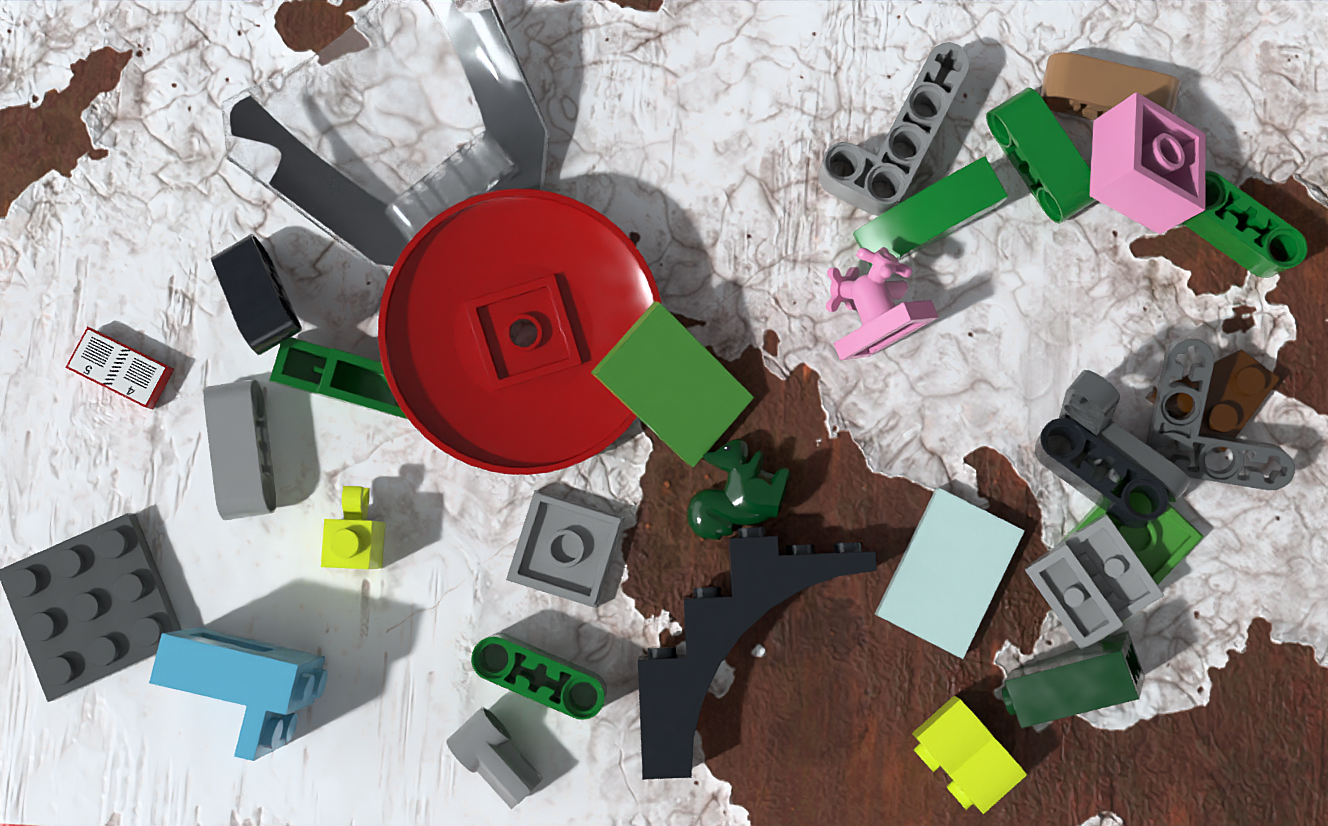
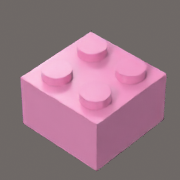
[1090,92,1206,235]

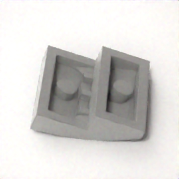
[1025,512,1164,651]

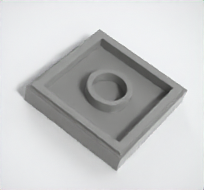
[506,490,625,608]

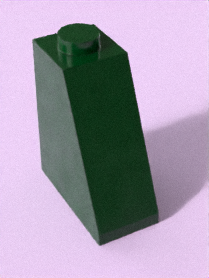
[1002,631,1145,728]

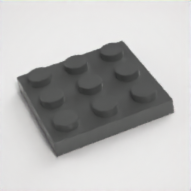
[0,513,182,702]

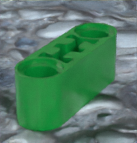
[986,87,1097,224]
[1182,171,1307,278]
[471,633,607,720]

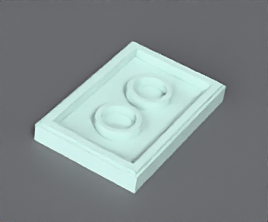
[875,488,1024,659]

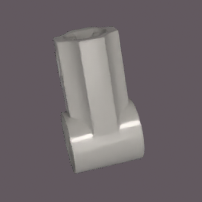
[446,707,543,809]

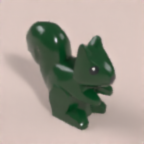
[687,439,791,540]

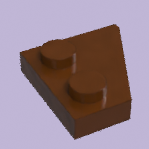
[1145,350,1280,453]

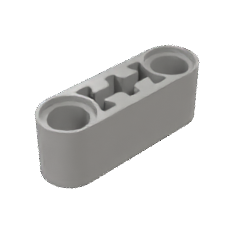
[204,379,276,521]

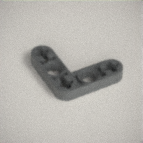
[1146,336,1295,490]
[1059,370,1191,503]

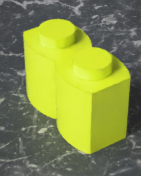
[912,696,1027,814]

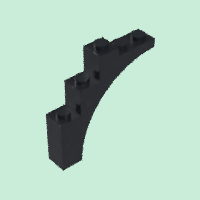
[638,527,877,780]

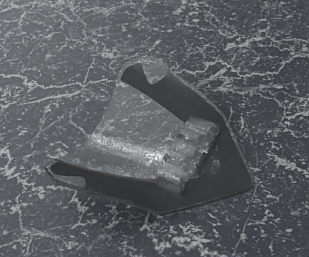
[221,0,550,271]

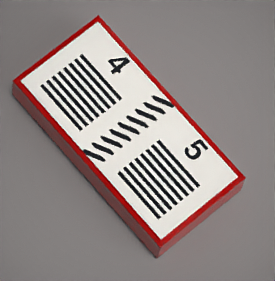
[65,326,175,410]

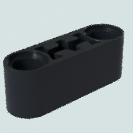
[211,234,302,355]
[1035,418,1169,529]

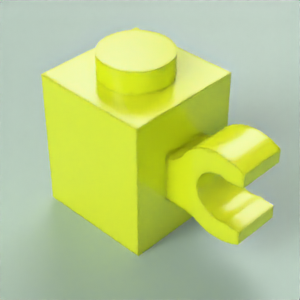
[321,486,385,569]

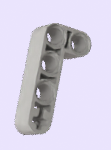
[818,42,970,216]

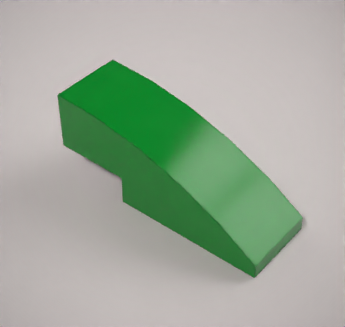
[853,156,1008,267]
[269,337,409,420]

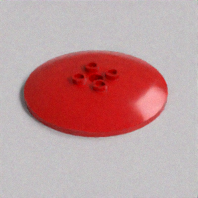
[378,189,662,475]

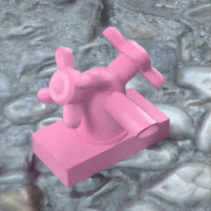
[826,247,939,360]

